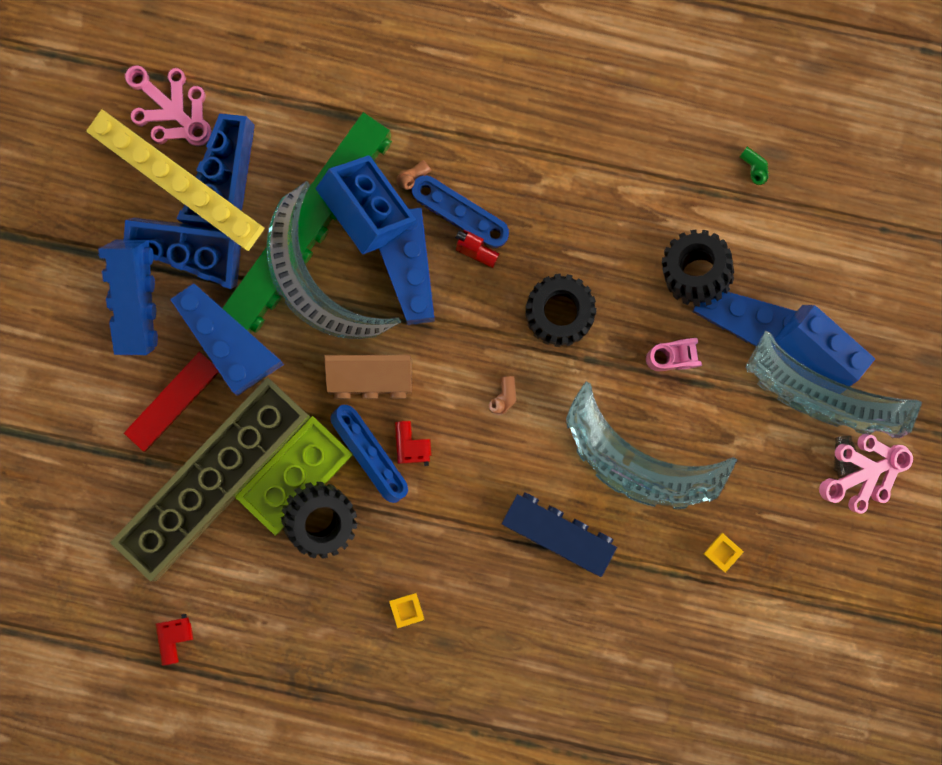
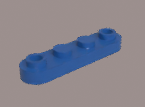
[412,175,509,248]
[331,405,408,503]

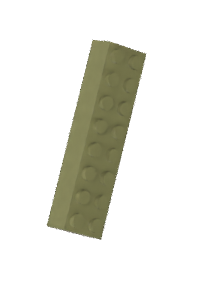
[110,377,311,582]

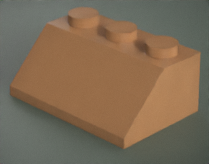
[325,355,412,400]

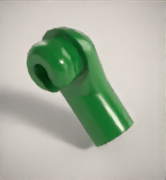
[739,146,769,185]

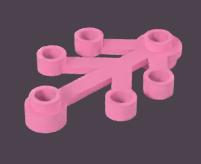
[125,66,212,146]
[819,434,913,514]

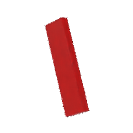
[124,351,219,452]

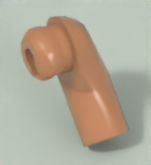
[396,160,431,190]
[489,376,516,415]

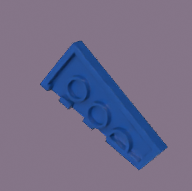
[693,292,797,367]

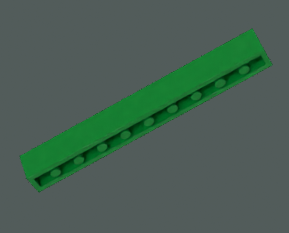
[222,112,392,334]

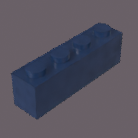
[501,492,617,577]

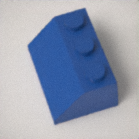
[315,155,417,255]
[771,305,875,393]

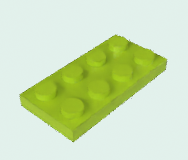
[235,416,353,536]

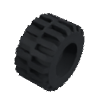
[662,230,734,307]
[525,274,597,347]
[281,482,357,559]

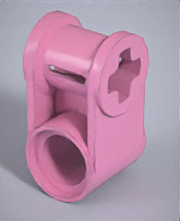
[646,338,702,371]

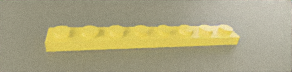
[86,109,265,251]

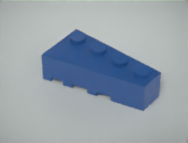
[177,114,255,228]
[379,208,435,325]
[124,217,241,289]
[98,239,158,355]
[170,284,285,396]

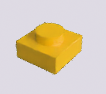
[703,533,744,573]
[389,593,425,628]

